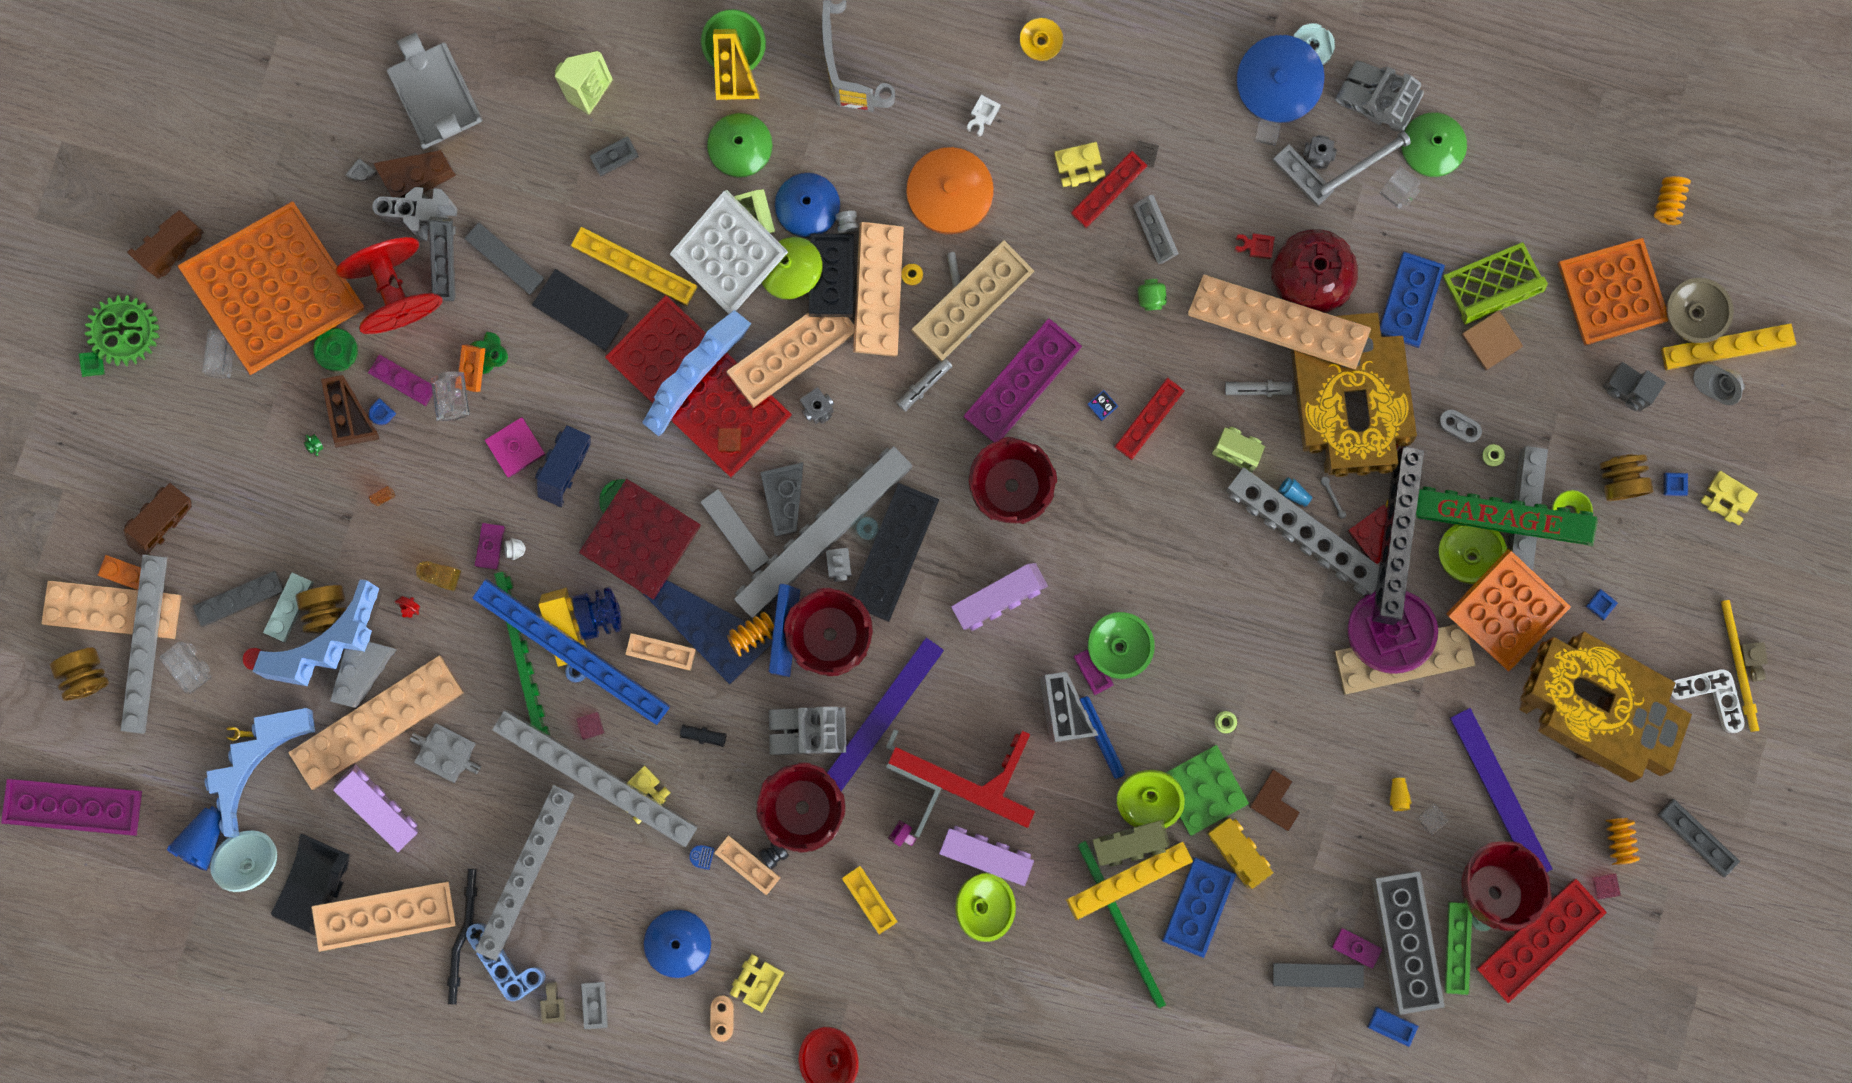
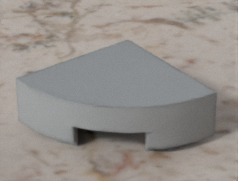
[345,159,377,181]

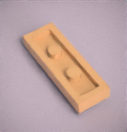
[625,633,696,671]
[715,835,781,895]

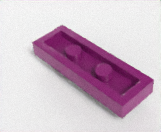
[368,354,437,406]

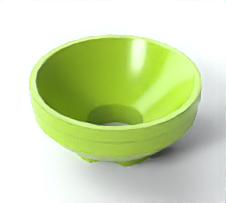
[1551,490,1593,514]

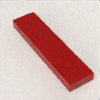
[1071,151,1147,229]
[1114,378,1185,461]

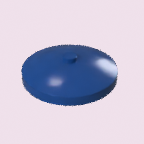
[1237,35,1325,123]

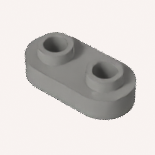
[1439,410,1482,443]

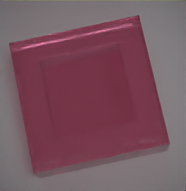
[576,712,605,740]
[1592,873,1621,900]

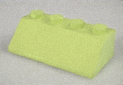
[555,51,613,115]

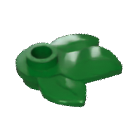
[470,332,508,374]

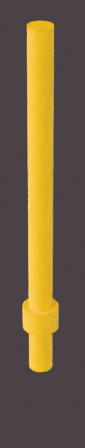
[1721,600,1759,732]

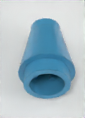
[1278,477,1312,507]

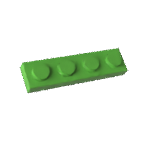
[1445,902,1472,995]

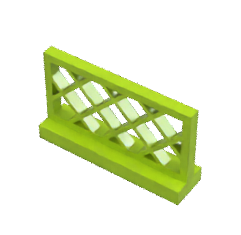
[1443,242,1548,325]

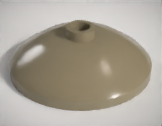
[1666,278,1734,343]

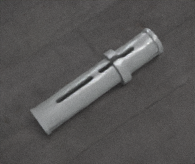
[896,358,953,412]
[1225,380,1292,397]

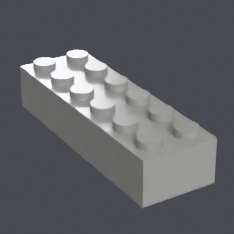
[1371,871,1445,1015]

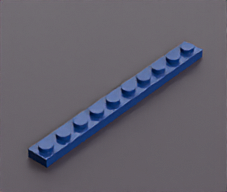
[472,579,670,725]

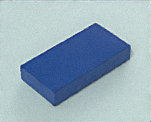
[1367,1007,1419,1047]

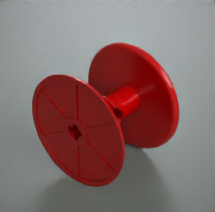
[336,237,443,334]

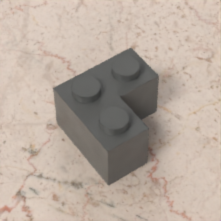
[1603,362,1666,411]

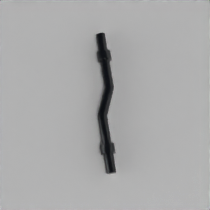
[447,869,478,1005]

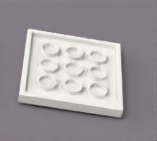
[670,190,788,314]

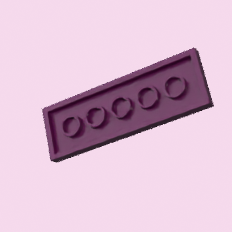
[963,318,1082,443]
[1,779,142,836]

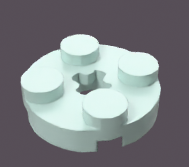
[1293,23,1335,65]

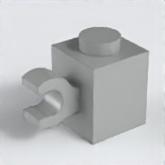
[826,548,852,582]

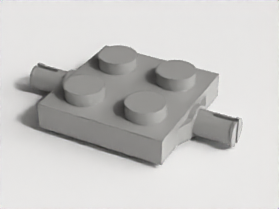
[410,723,481,783]

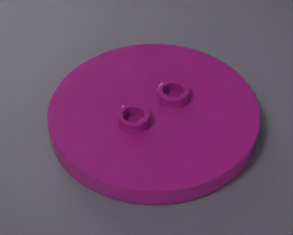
[1347,591,1438,674]

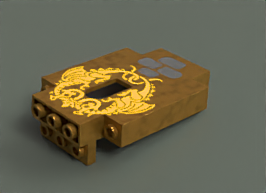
[1291,312,1417,477]
[1519,631,1692,783]

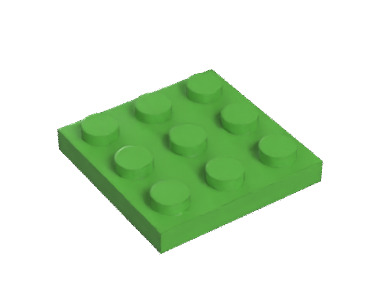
[1166,745,1249,836]

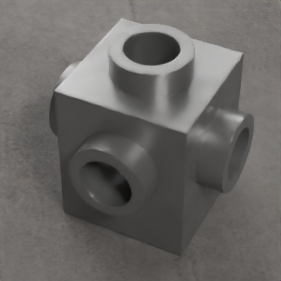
[1303,135,1337,169]
[800,387,834,424]

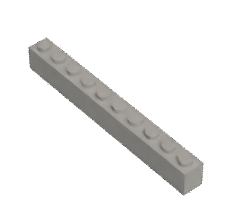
[734,446,913,619]
[492,710,698,847]

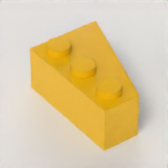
[713,29,760,100]
[538,587,587,667]
[1206,818,1273,889]

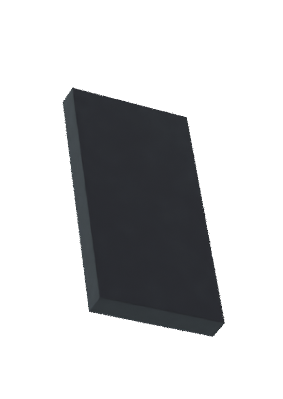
[809,234,854,317]
[532,269,629,351]

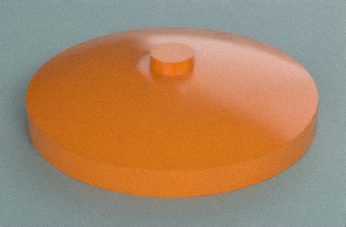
[907,147,993,234]

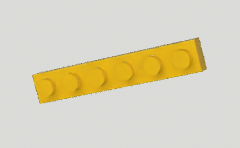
[571,227,697,306]
[1661,324,1796,371]
[1066,842,1193,920]

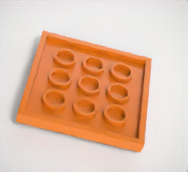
[1557,238,1668,346]
[1446,549,1571,671]

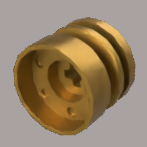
[1599,454,1654,501]
[296,585,347,633]
[50,647,109,701]

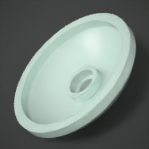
[210,831,277,892]

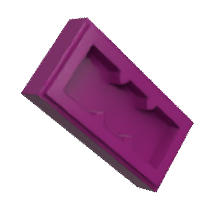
[475,523,505,570]
[1073,649,1114,696]
[1331,928,1382,969]

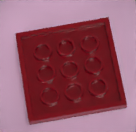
[579,478,702,600]

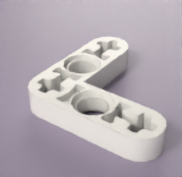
[1671,670,1744,733]

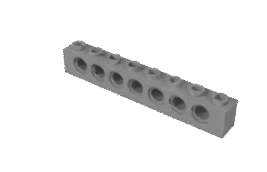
[1226,467,1379,596]
[475,785,574,961]

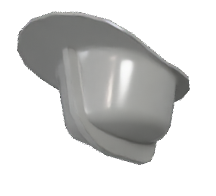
[1694,364,1745,405]

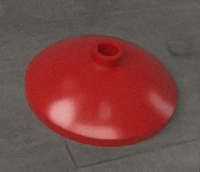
[799,1027,859,1083]

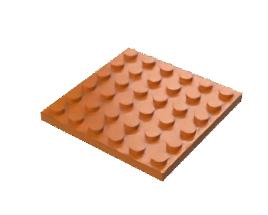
[178,201,365,375]

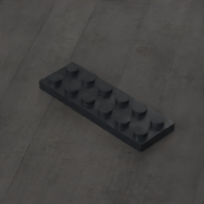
[852,483,940,622]

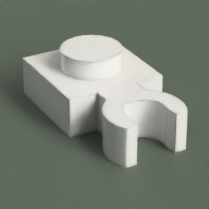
[967,95,1000,137]

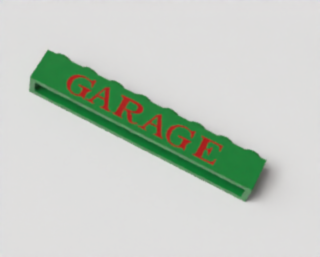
[1416,486,1598,546]

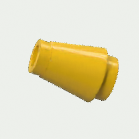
[1389,778,1412,811]

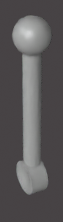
[1321,477,1346,519]

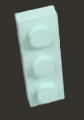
[263,573,314,642]

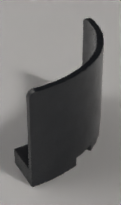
[271,834,350,936]

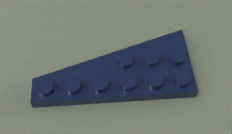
[643,580,773,684]

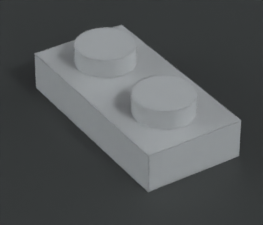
[581,981,608,1029]

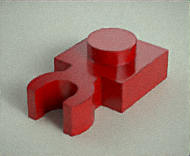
[1234,233,1275,260]

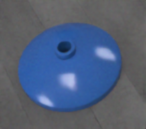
[775,173,840,238]
[644,910,711,978]

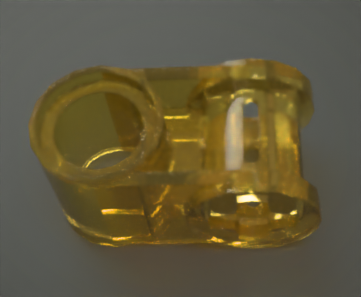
[416,561,461,592]

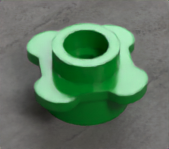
[304,434,323,457]

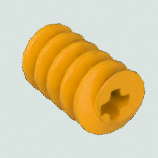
[1654,176,1691,225]
[727,612,774,657]
[1605,818,1640,865]

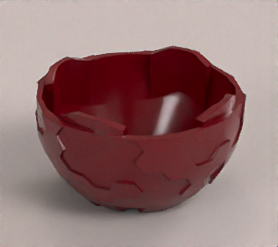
[1271,229,1358,313]
[969,437,1057,524]
[784,588,873,677]
[756,762,845,853]
[1461,841,1551,931]

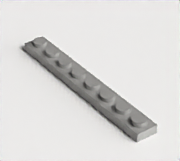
[121,554,168,734]

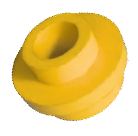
[901,264,923,286]

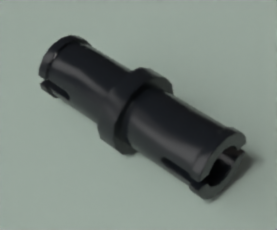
[680,724,727,747]

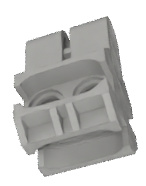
[1335,61,1424,132]
[372,187,458,241]
[769,707,846,755]

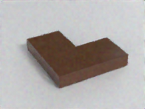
[1249,769,1300,831]

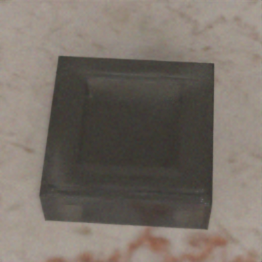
[1135,141,1159,168]

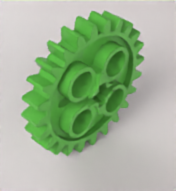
[85,295,160,366]

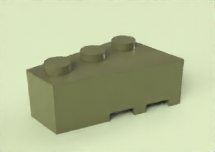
[1093,820,1170,867]

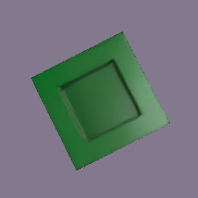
[79,351,105,377]

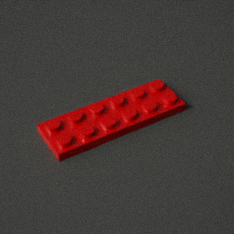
[1476,878,1607,1004]

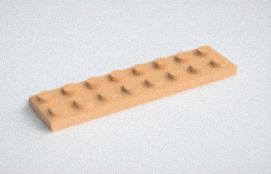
[1188,274,1371,370]
[288,655,464,790]

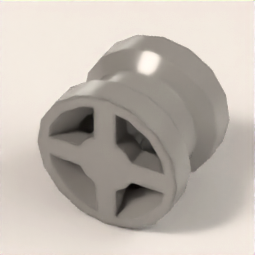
[835,211,859,234]

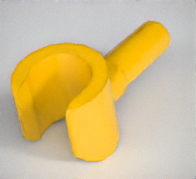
[226,727,254,741]

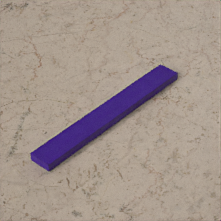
[827,637,944,791]
[1449,708,1553,872]

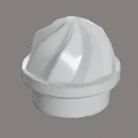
[504,538,526,560]

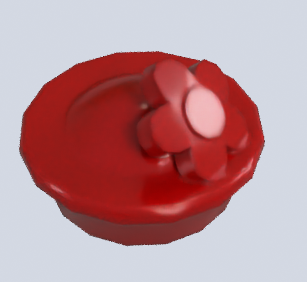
[395,596,420,618]

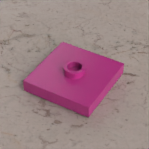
[485,417,546,478]

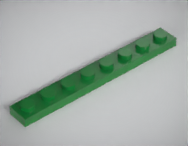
[494,572,550,736]

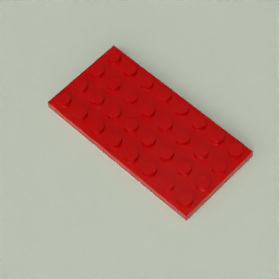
[605,295,792,478]

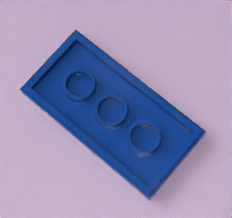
[1380,251,1445,348]
[769,584,800,677]
[1162,857,1236,958]

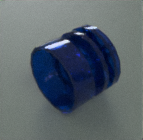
[572,586,622,641]

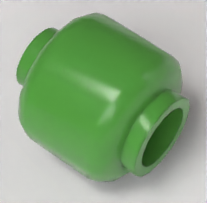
[1138,279,1167,311]

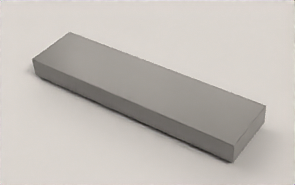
[701,489,770,573]

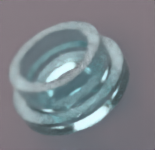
[857,517,879,540]

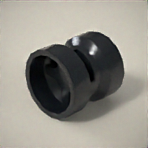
[758,842,789,870]

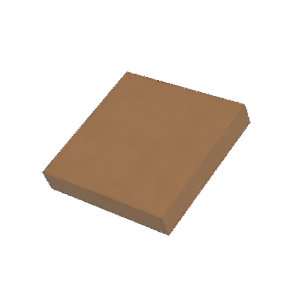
[1461,310,1524,371]

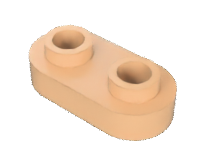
[710,995,734,1042]

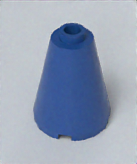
[166,806,222,871]

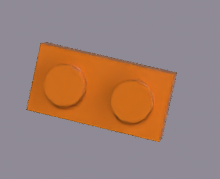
[457,344,485,392]
[97,555,141,590]

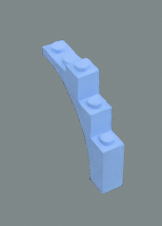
[642,310,751,436]
[253,579,379,686]
[205,708,315,838]

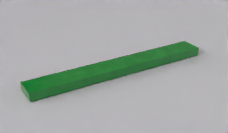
[1077,841,1166,1009]

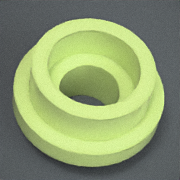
[1482,444,1505,467]
[1215,711,1237,733]

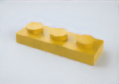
[842,866,898,935]

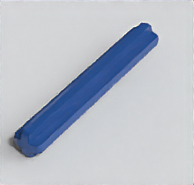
[1079,696,1125,779]

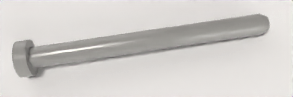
[1318,131,1411,195]

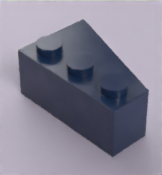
[535,425,591,508]

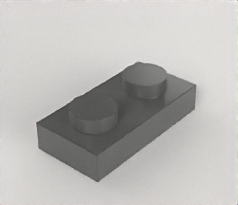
[590,136,639,177]

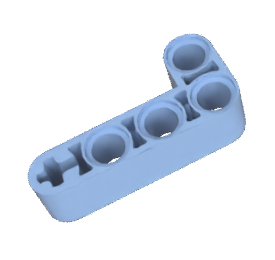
[466,923,545,1001]

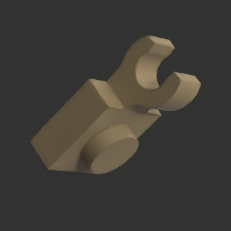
[1740,642,1768,682]
[540,982,566,1024]

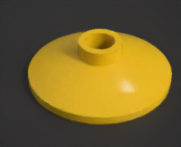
[1020,18,1063,61]

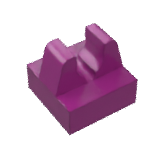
[888,820,916,847]

